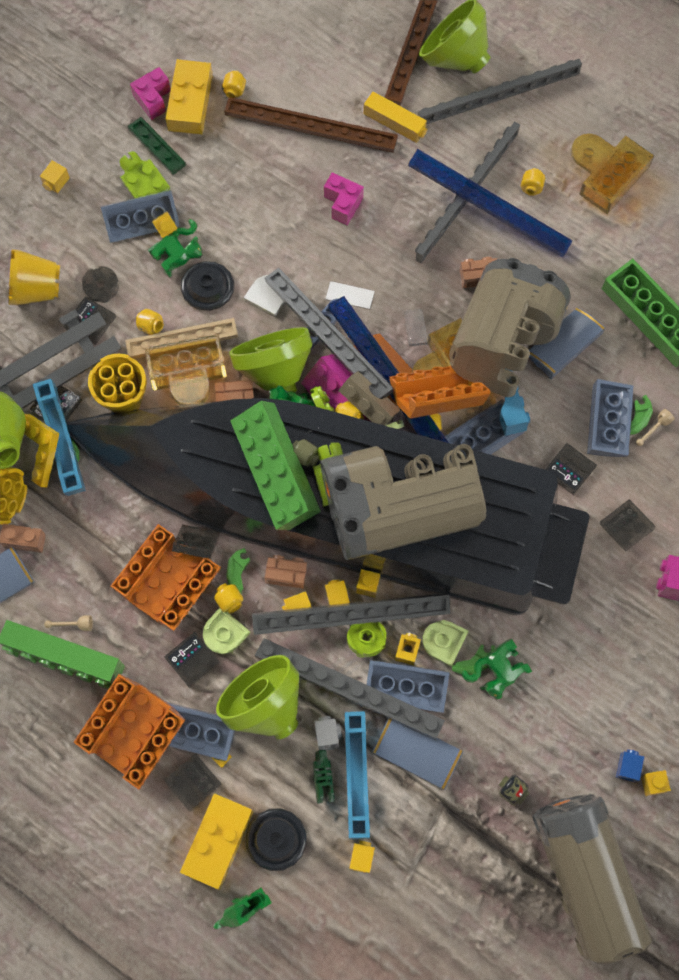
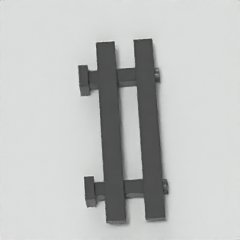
[0,309,122,414]

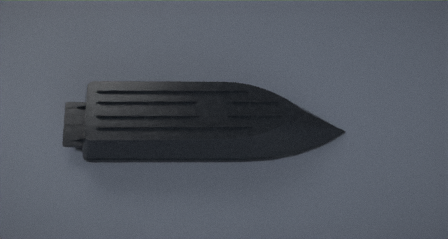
[66,398,590,616]

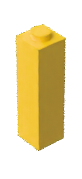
[363,92,427,143]

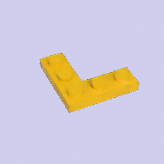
[24,414,60,487]

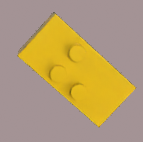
[166,59,213,135]
[180,793,254,890]

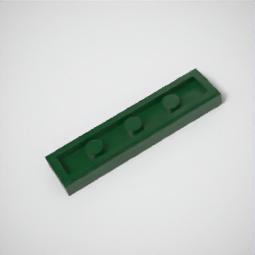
[128,117,186,175]

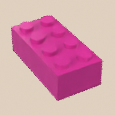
[301,354,371,422]

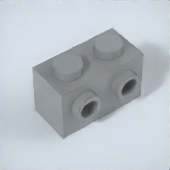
[315,716,342,750]

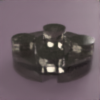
[82,266,119,303]

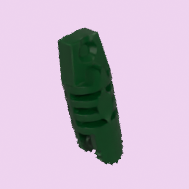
[313,750,335,804]

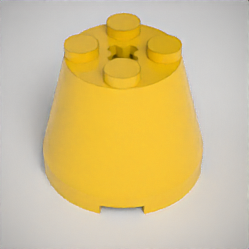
[8,249,60,306]
[88,354,147,413]
[0,467,27,525]

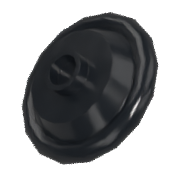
[181,261,235,311]
[246,808,307,871]

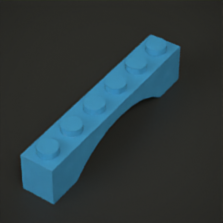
[499,368,530,436]
[33,379,86,496]
[345,711,370,840]

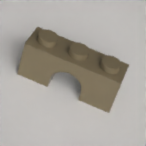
[338,371,400,426]

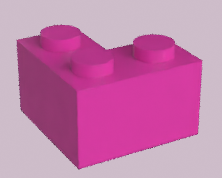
[130,67,171,120]
[324,172,364,226]
[656,555,679,601]

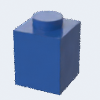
[616,749,644,783]

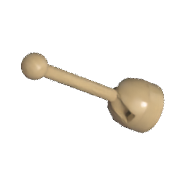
[636,409,675,446]
[44,615,93,631]

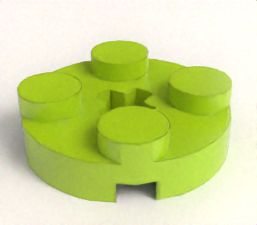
[310,386,335,412]
[347,622,387,658]

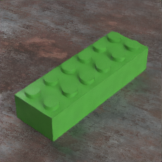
[602,258,679,367]
[231,401,321,530]
[0,620,125,689]

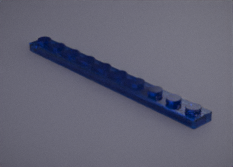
[408,148,573,257]
[328,296,449,443]

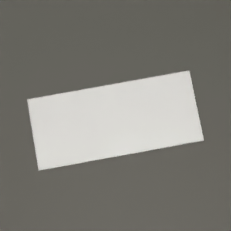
[326,281,374,309]

